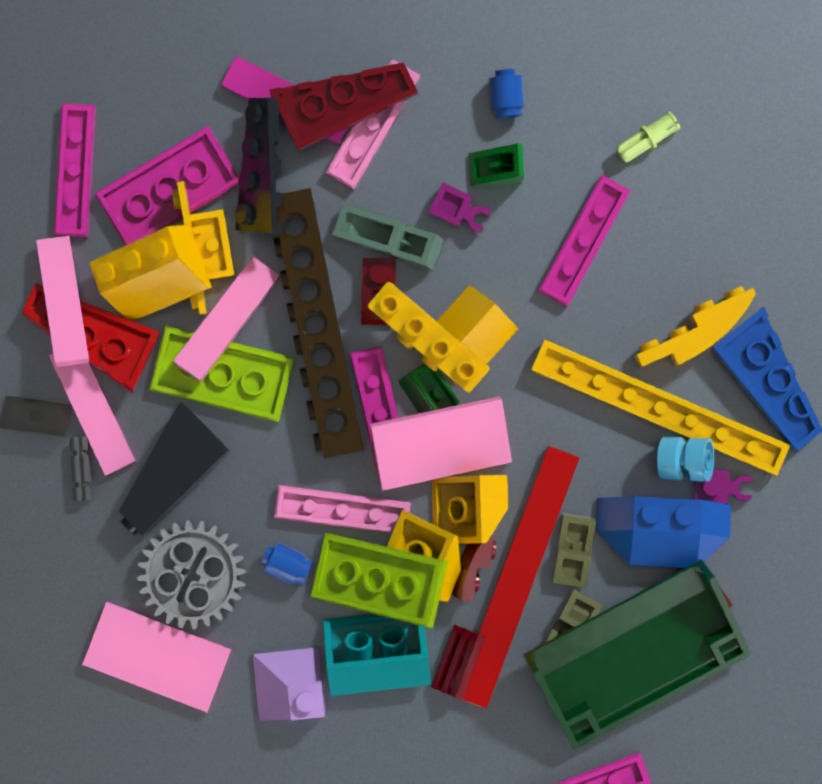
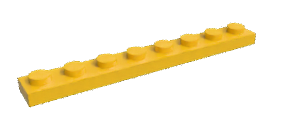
[531,339,790,476]

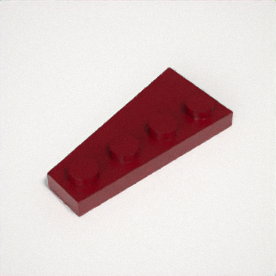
[269,62,418,151]

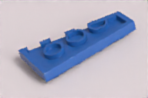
[711,307,822,453]

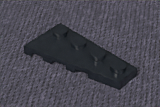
[235,98,283,235]

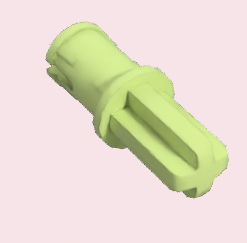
[617,111,681,162]

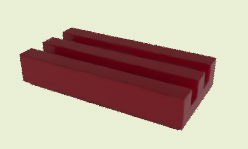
[431,624,485,700]

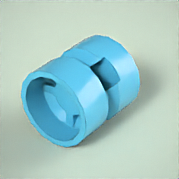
[657,436,714,482]

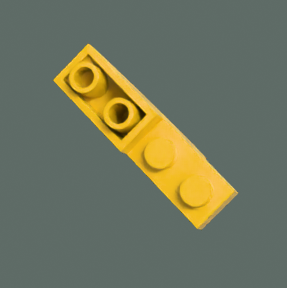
[634,286,756,369]

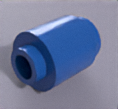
[489,69,525,118]
[261,542,313,586]

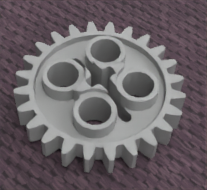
[137,520,247,629]

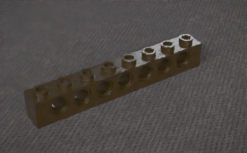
[273,188,364,459]

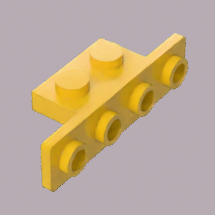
[172,181,235,315]
[368,282,490,393]

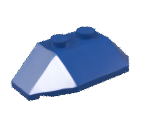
[596,496,731,568]

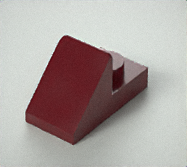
[361,258,396,326]

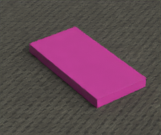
[94,126,239,245]

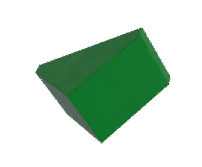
[469,143,524,186]

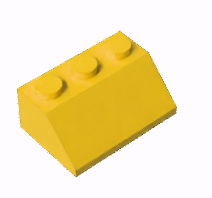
[89,225,212,321]

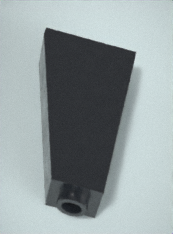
[119,402,231,535]

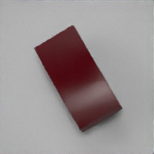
[451,535,496,601]

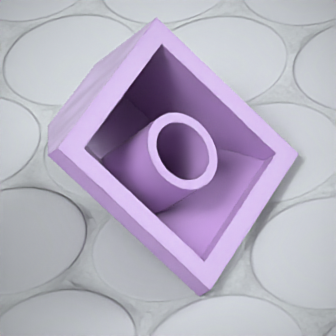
[253,647,326,721]

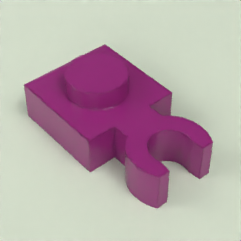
[428,183,491,233]
[693,470,752,504]

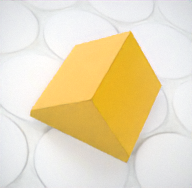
[437,285,519,364]

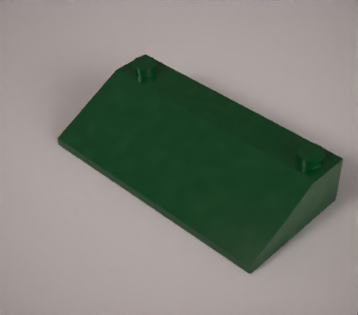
[523,559,752,750]

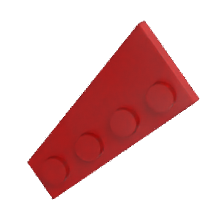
[22,283,159,393]

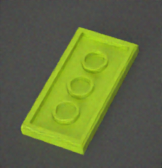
[149,326,295,423]
[310,532,448,628]

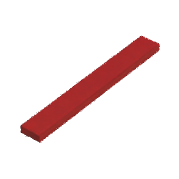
[462,446,580,709]

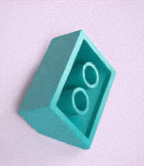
[323,614,431,696]

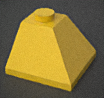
[431,475,508,544]
[387,510,461,602]

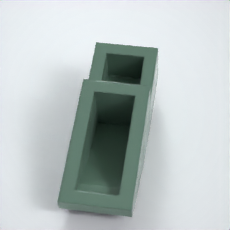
[332,204,444,271]

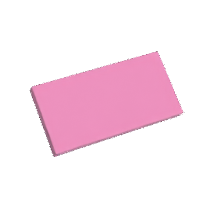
[369,396,512,490]
[82,601,232,712]

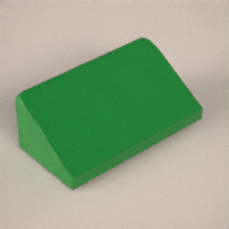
[399,363,462,413]

